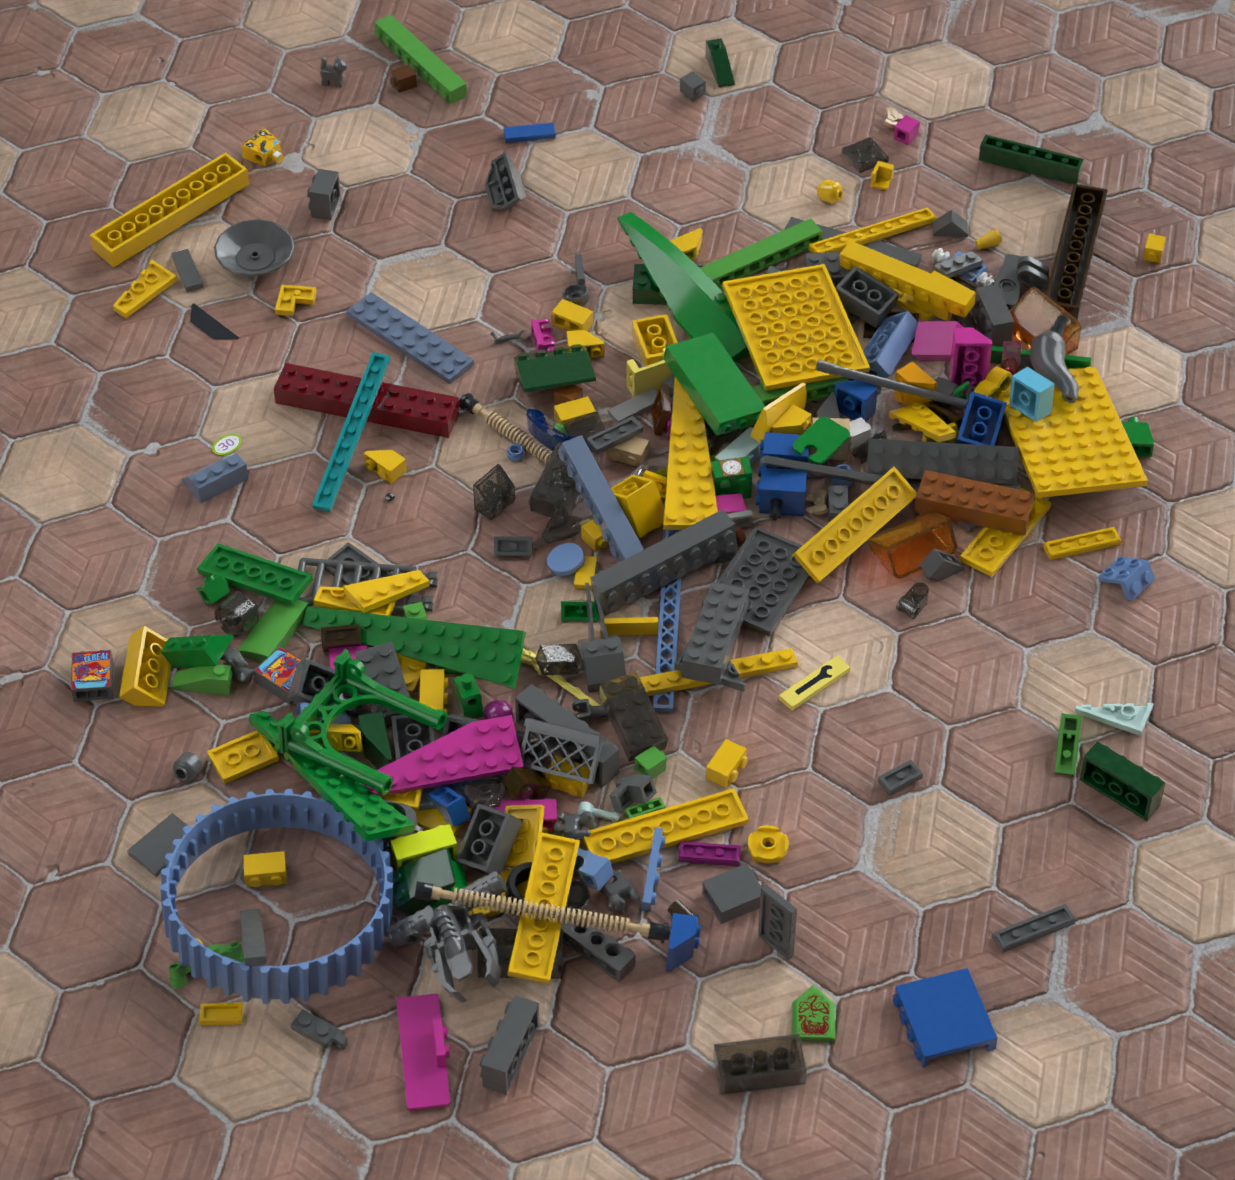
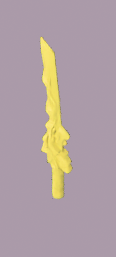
[521,648,601,706]

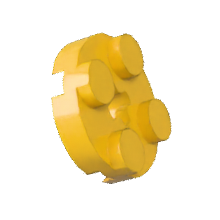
[748,825,789,864]

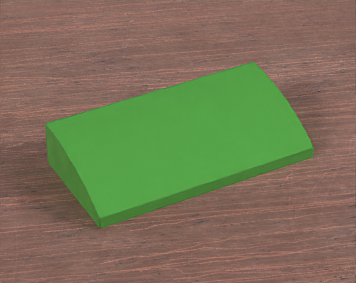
[237,600,309,663]

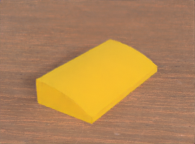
[750,382,807,443]

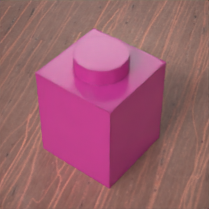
[894,115,920,145]

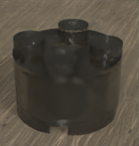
[214,591,259,638]

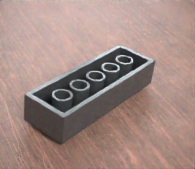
[682,582,749,685]
[515,684,619,787]

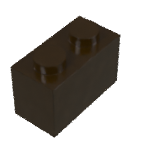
[502,767,552,800]

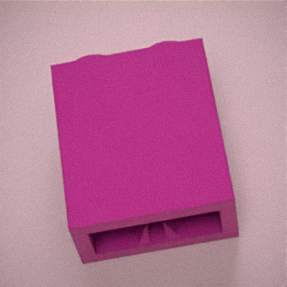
[912,321,964,362]

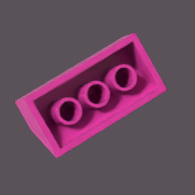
[948,328,992,394]

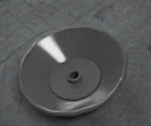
[214,219,294,277]

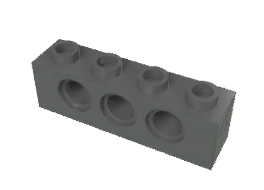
[559,909,636,982]

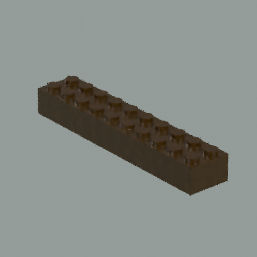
[1042,184,1108,324]

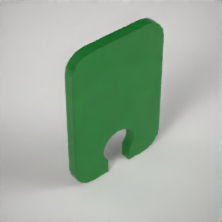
[792,417,850,465]

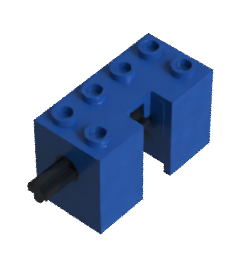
[756,432,809,520]

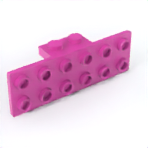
[396,993,451,1111]

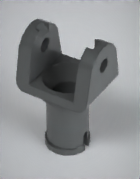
[572,699,610,726]

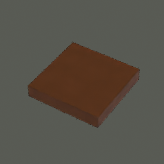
[651,384,671,436]

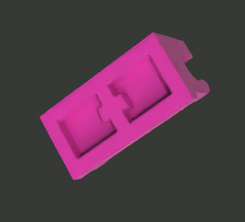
[531,319,556,351]

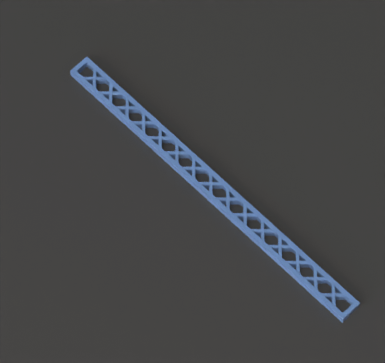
[653,530,682,713]

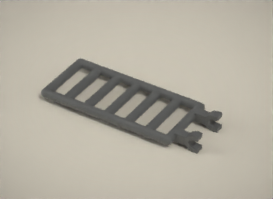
[298,558,438,613]

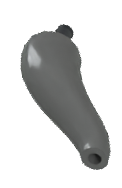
[1030,315,1079,403]

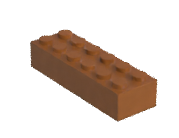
[915,470,1035,535]

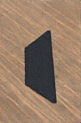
[190,303,239,339]

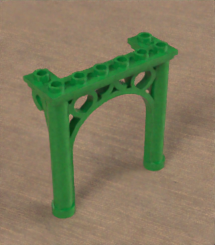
[277,649,447,796]

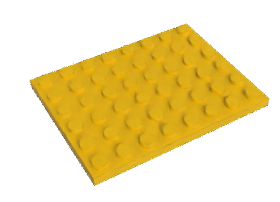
[722,264,870,391]

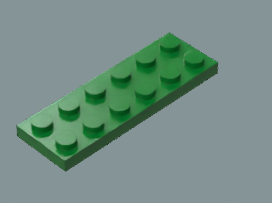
[197,543,313,606]

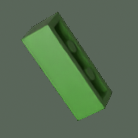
[625,797,665,819]

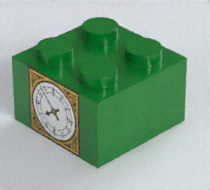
[711,457,753,499]

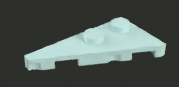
[1075,703,1153,736]

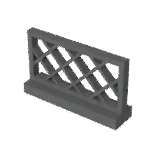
[520,718,606,784]

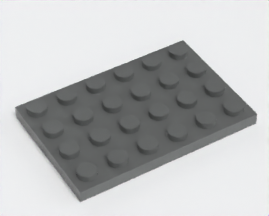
[702,526,811,636]

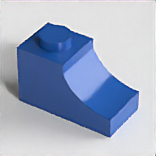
[427,785,471,827]

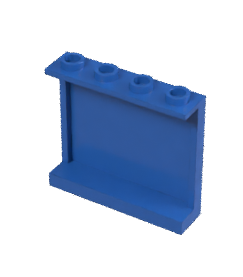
[892,968,998,1068]

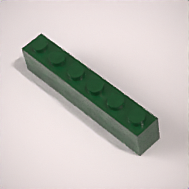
[979,134,1084,184]

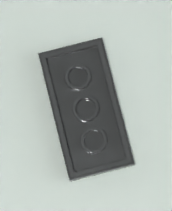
[324,542,392,585]
[758,884,797,960]

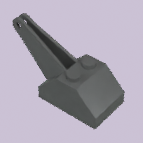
[578,581,627,692]

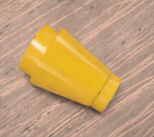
[975,230,1002,250]

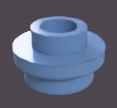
[506,444,525,461]

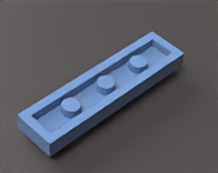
[641,827,666,911]

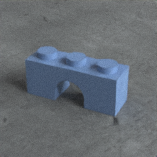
[573,848,614,890]

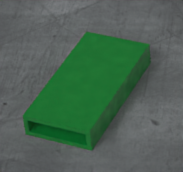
[663,333,765,436]

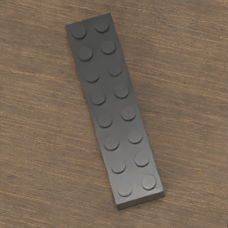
[866,439,1019,484]
[590,509,737,616]

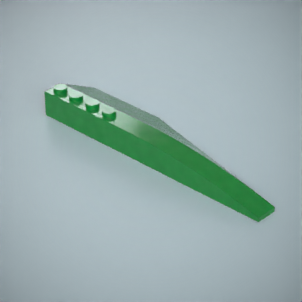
[617,212,751,363]

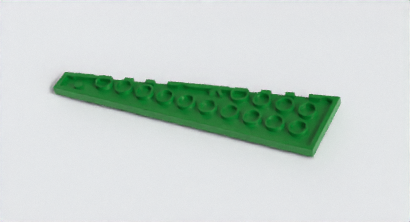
[302,606,526,690]
[248,711,415,842]

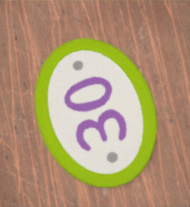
[212,434,242,455]

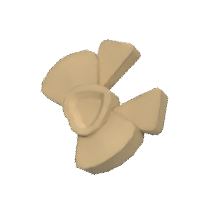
[884,108,903,128]
[805,490,828,515]

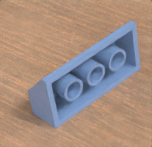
[863,311,918,378]

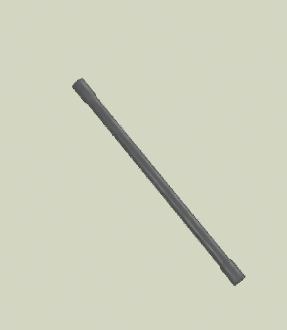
[815,360,1005,420]

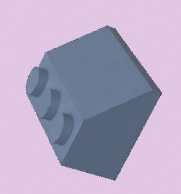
[181,453,248,503]

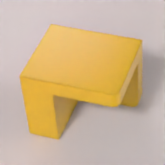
[870,161,894,191]

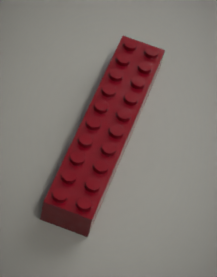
[274,363,460,438]

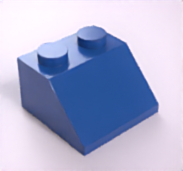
[834,380,878,422]
[666,913,701,972]

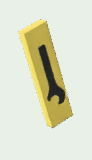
[779,655,851,711]

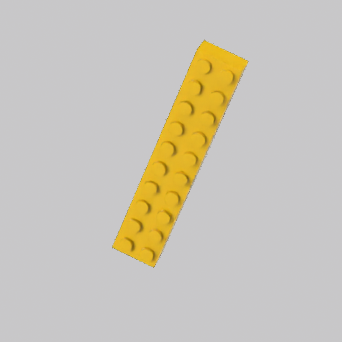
[90,152,249,267]

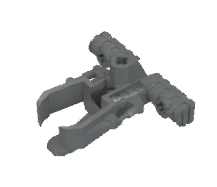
[386,871,508,1003]

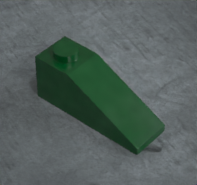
[705,38,735,88]

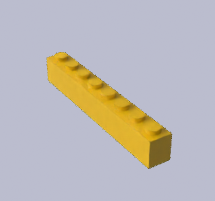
[840,240,976,318]

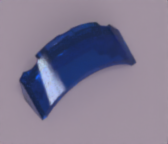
[526,409,591,454]

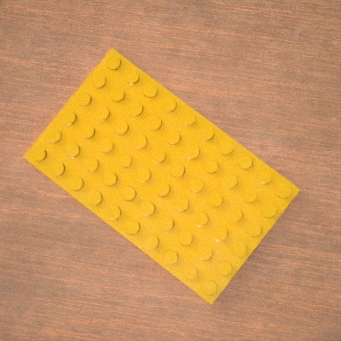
[1001,367,1148,498]

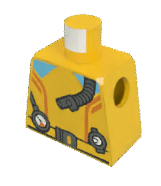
[241,128,284,166]

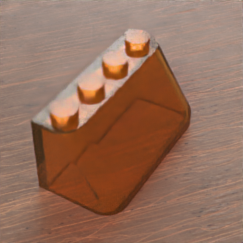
[1009,287,1081,355]
[868,511,957,579]

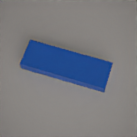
[503,122,556,143]

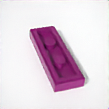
[678,841,741,866]

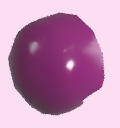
[484,700,514,721]

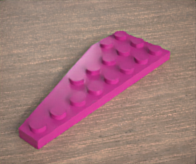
[361,715,524,797]

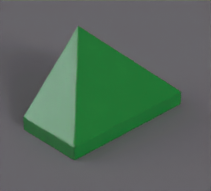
[561,600,600,621]

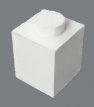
[849,417,872,449]

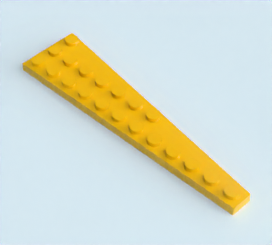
[663,376,718,530]

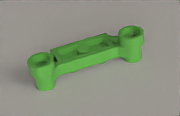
[168,941,245,989]

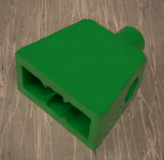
[1122,416,1154,457]
[453,673,484,719]

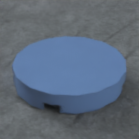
[547,543,585,576]

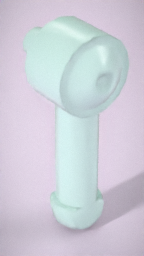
[577,802,620,822]

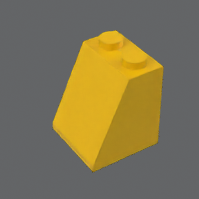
[611,475,665,538]

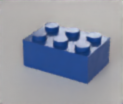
[955,392,1007,446]

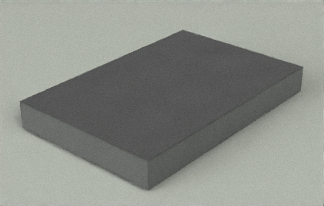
[127,813,188,877]

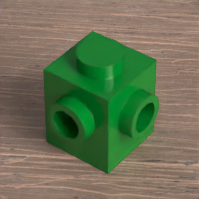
[196,574,230,604]

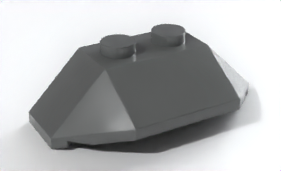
[485,152,527,210]

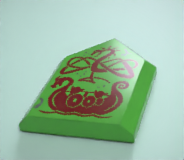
[792,985,835,1042]

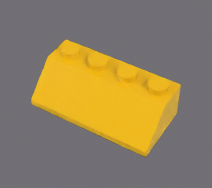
[119,626,171,707]

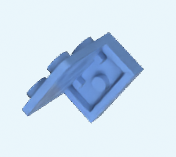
[1098,556,1155,601]

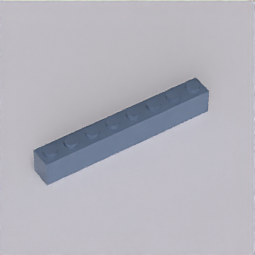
[558,435,644,562]

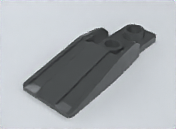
[994,254,1022,307]

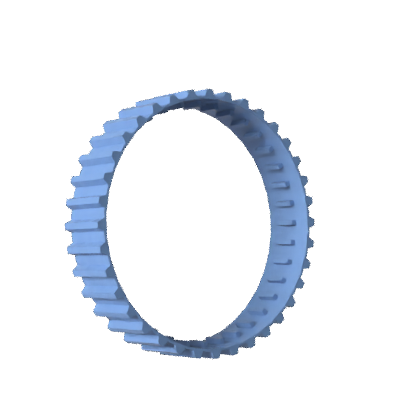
[160,789,393,1004]

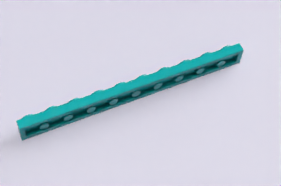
[312,352,390,513]

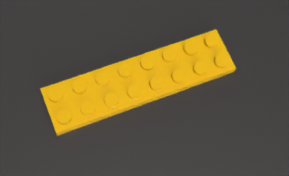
[792,467,917,583]
[582,788,749,864]
[507,832,580,984]

